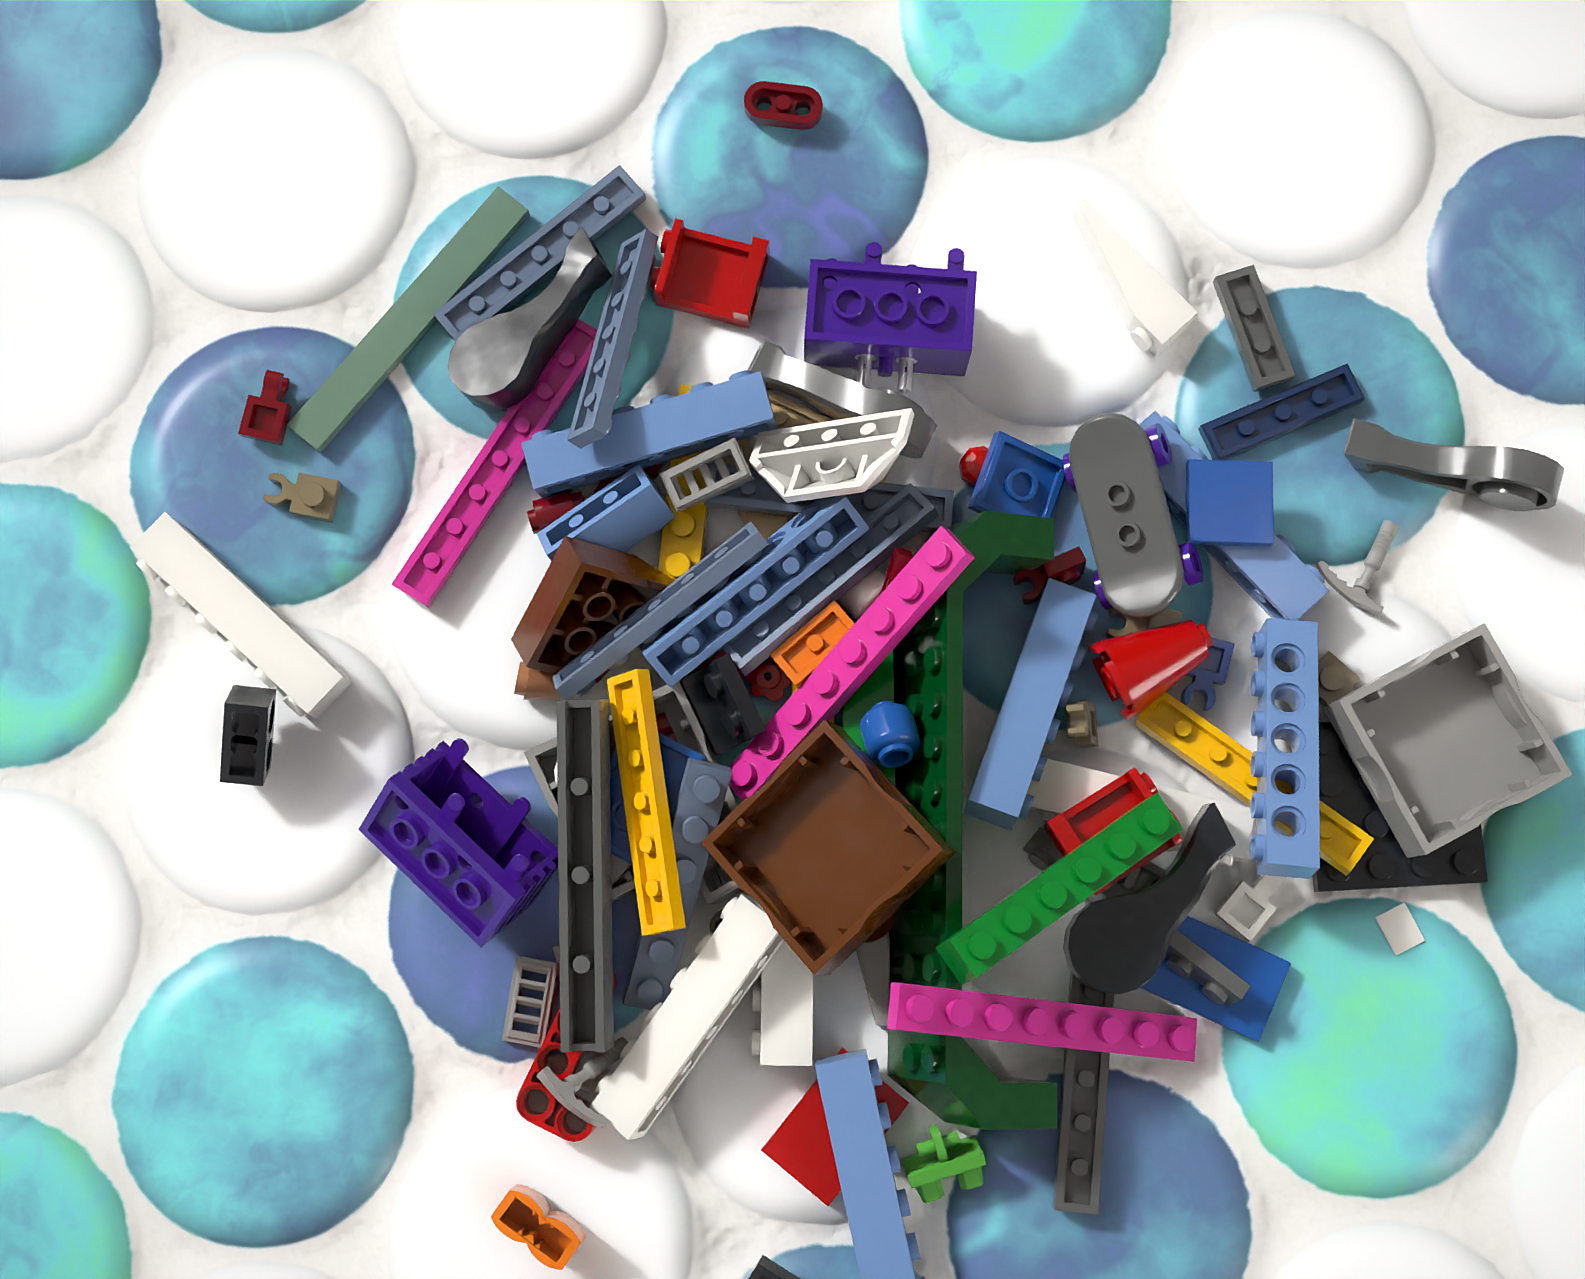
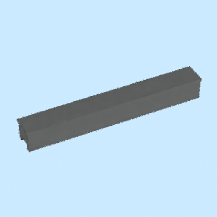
[556,699,614,1052]

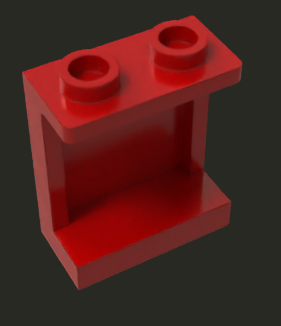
[650,218,770,329]
[1043,767,1183,899]

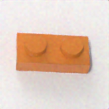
[769,600,855,688]

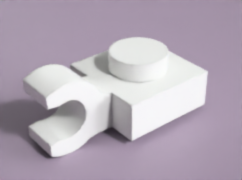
[1214,875,1285,941]

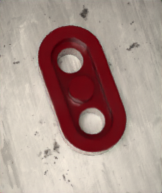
[744,81,823,130]

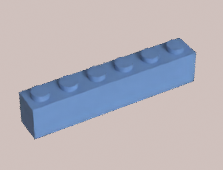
[521,370,778,498]
[1139,411,1329,620]
[963,578,1099,831]
[815,1049,925,1279]

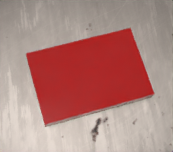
[761,1047,909,1206]

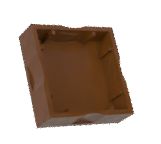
[701,720,956,975]

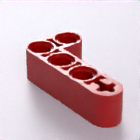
[516,970,617,1142]

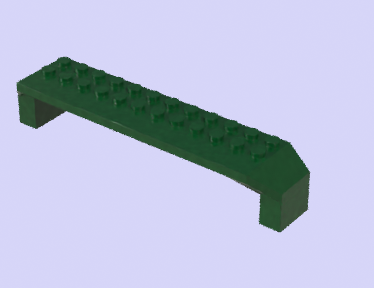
[887,511,1057,1130]

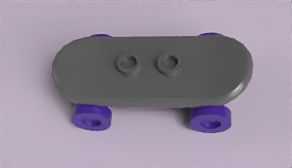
[1063,413,1204,617]

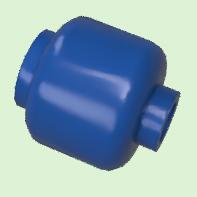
[860,701,921,768]

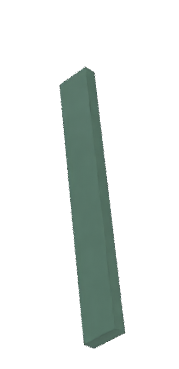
[287,186,530,453]

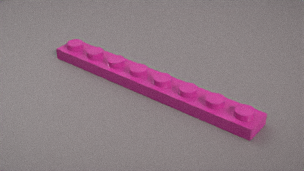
[392,319,597,608]
[729,526,975,801]
[887,982,1197,1062]

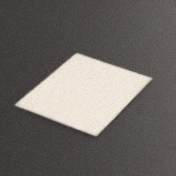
[1375,902,1425,955]

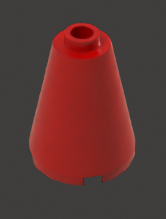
[1088,619,1213,721]

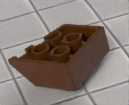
[511,536,675,683]

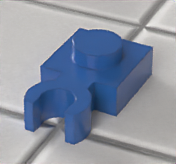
[1181,637,1235,711]

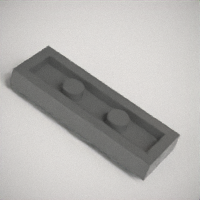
[1213,265,1296,392]

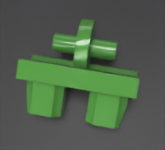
[901,1124,987,1203]

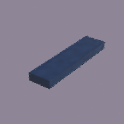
[1198,363,1365,460]

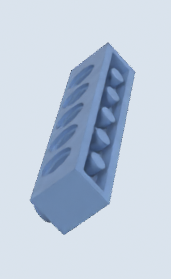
[638,495,870,688]
[1250,618,1320,879]

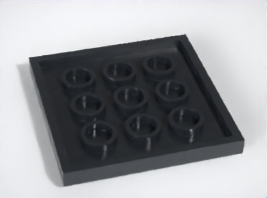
[1312,722,1488,892]

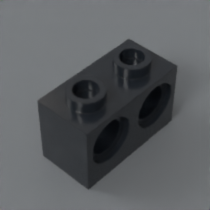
[220,685,277,786]

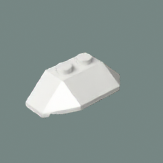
[749,408,914,503]

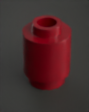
[527,490,585,534]

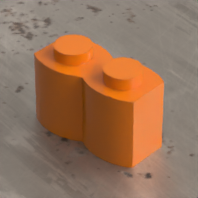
[491,1184,586,1270]

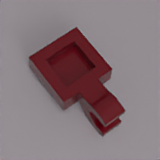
[238,370,292,446]
[1013,546,1087,605]

